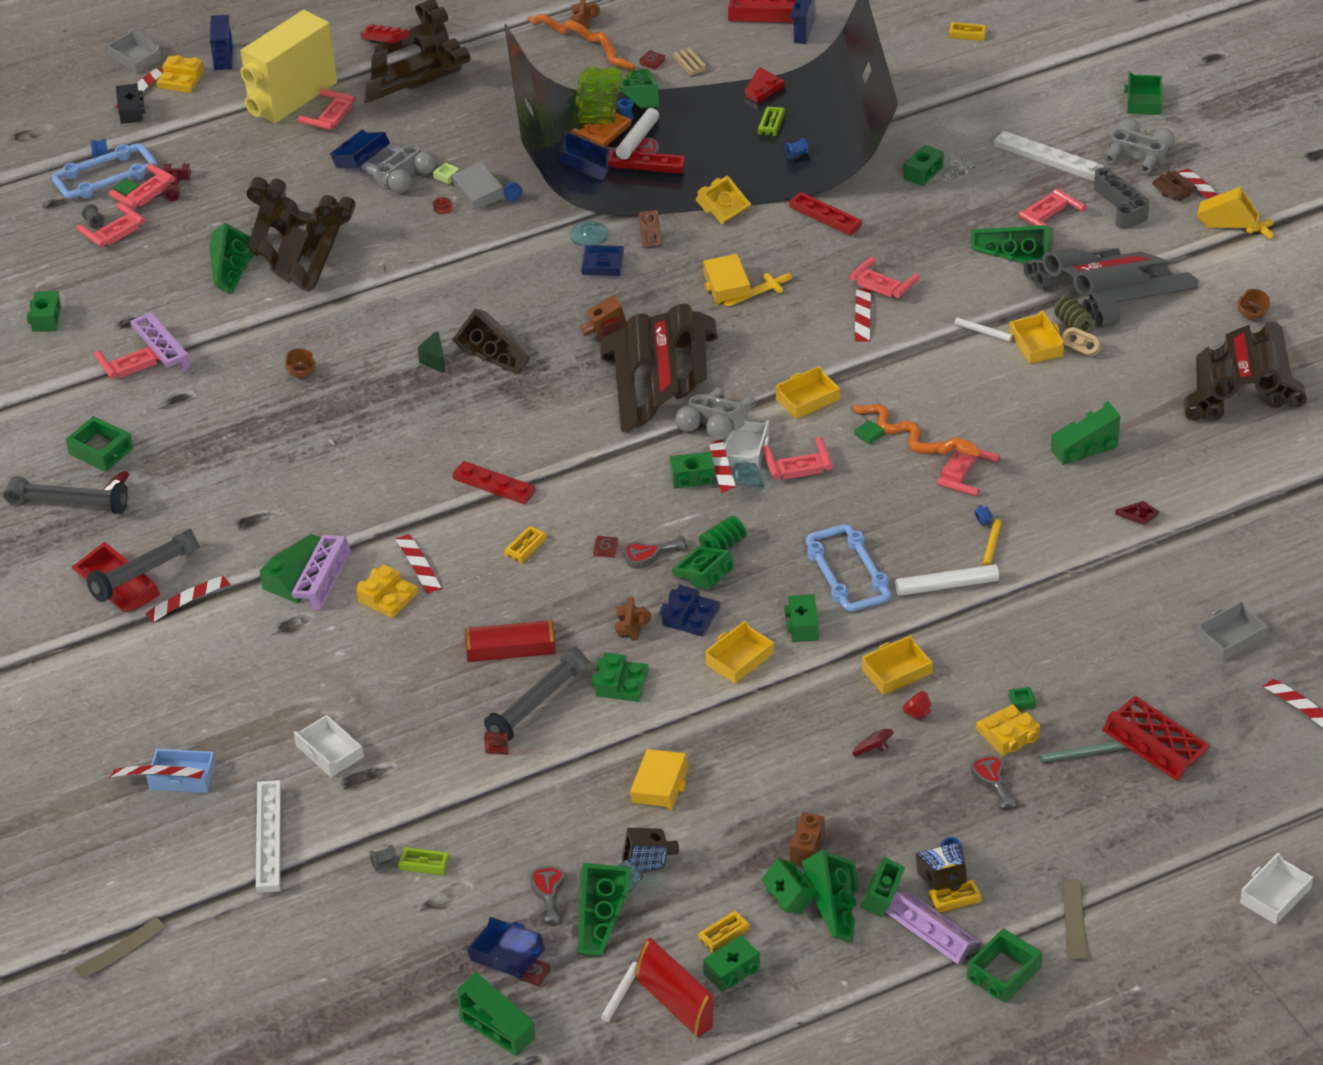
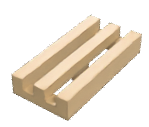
[673,48,706,76]

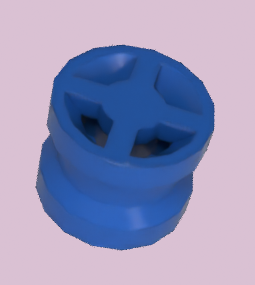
[91,138,108,158]

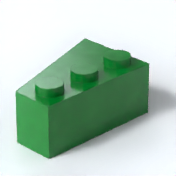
[1051,401,1120,465]
[457,972,535,1056]

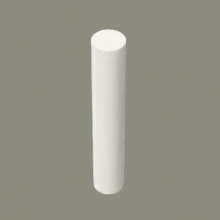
[616,108,659,159]
[895,564,999,596]

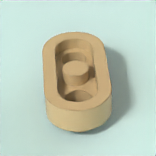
[1062,327,1101,356]

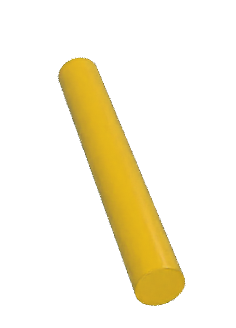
[982,519,1002,566]

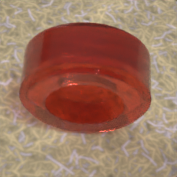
[433,197,452,214]

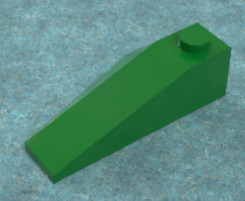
[619,69,659,110]
[209,223,254,294]
[971,225,1053,264]
[260,534,329,603]
[802,850,858,943]
[577,863,630,957]

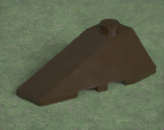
[452,309,530,374]

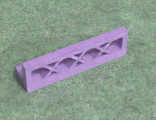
[130,312,191,372]
[291,535,351,610]
[885,892,982,964]

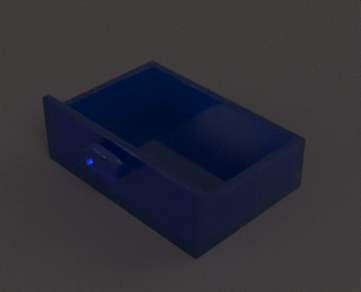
[790,0,815,44]
[330,129,390,168]
[558,131,610,181]
[467,917,545,978]

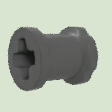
[81,204,105,229]
[369,845,398,871]

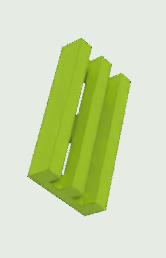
[758,107,785,136]
[398,847,450,876]

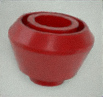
[902,690,932,720]

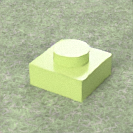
[433,162,460,184]

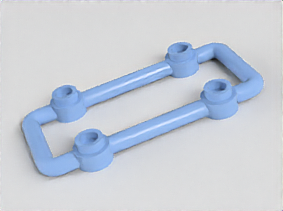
[52,143,157,199]
[805,524,891,612]

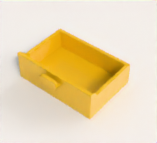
[703,254,751,305]
[1009,310,1064,364]
[775,366,840,419]
[705,620,774,684]
[862,635,933,695]
[630,749,689,811]

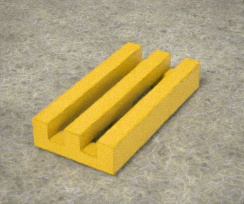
[948,22,987,41]
[504,525,547,564]
[928,879,982,913]
[698,910,750,953]

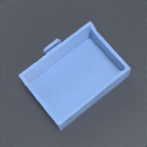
[146,749,216,793]

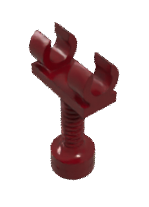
[163,163,191,201]

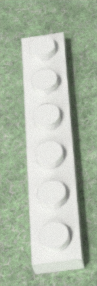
[994,131,1104,181]
[256,780,281,893]

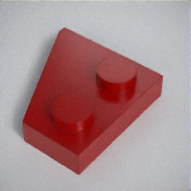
[745,67,785,103]

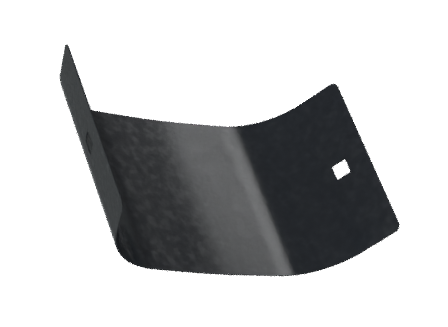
[504,0,898,216]

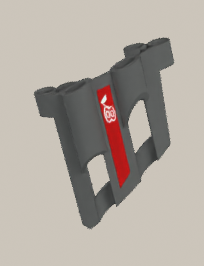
[1023,248,1199,327]

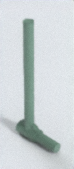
[1040,718,1156,763]

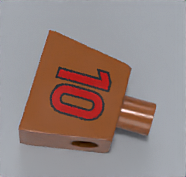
[580,295,626,341]

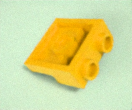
[156,55,204,93]
[695,175,751,225]
[356,564,419,618]
[976,704,1040,757]

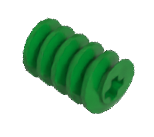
[699,516,747,550]

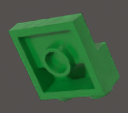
[671,546,735,589]
[592,652,649,702]

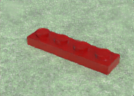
[360,24,410,43]
[607,149,685,173]
[789,192,862,236]
[453,461,536,505]

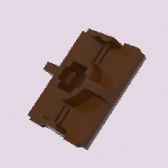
[1152,170,1197,201]

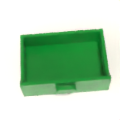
[1124,71,1162,115]

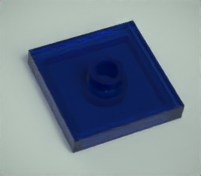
[581,245,624,276]

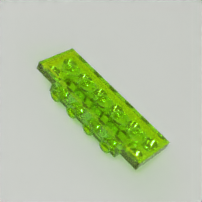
[575,67,622,123]

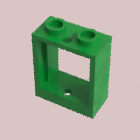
[66,416,133,472]
[967,928,1042,1003]

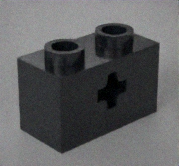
[116,83,145,124]

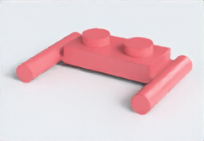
[298,89,356,130]
[109,164,175,209]
[1019,188,1087,226]
[77,202,146,248]
[849,257,920,298]
[94,335,161,379]
[762,437,833,480]
[937,448,1000,497]

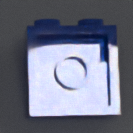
[660,584,720,637]

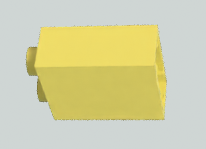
[240,10,337,124]

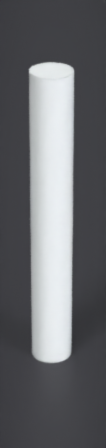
[955,317,1013,342]
[601,962,637,1022]

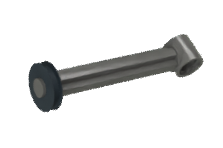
[3,476,128,515]
[87,528,200,602]
[484,646,591,744]

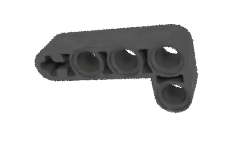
[1094,168,1149,229]

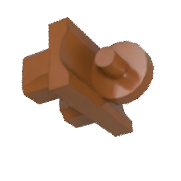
[571,0,600,29]
[638,210,662,247]
[615,597,652,641]

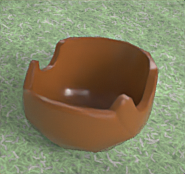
[1238,289,1270,320]
[285,348,316,378]

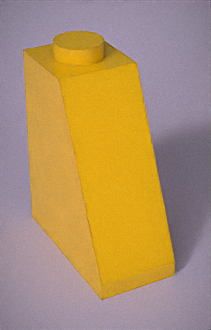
[1197,186,1260,228]

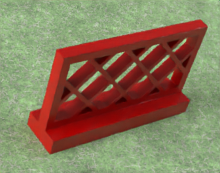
[1102,695,1210,782]

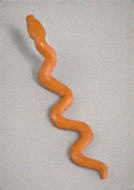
[528,14,635,71]
[853,404,982,457]

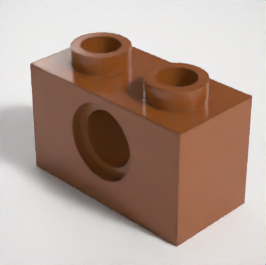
[790,812,825,867]

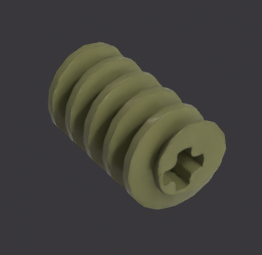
[1054,295,1096,333]

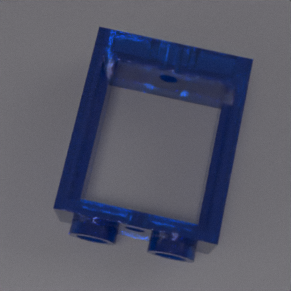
[210,15,233,70]

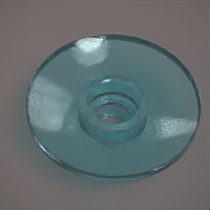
[570,221,608,247]

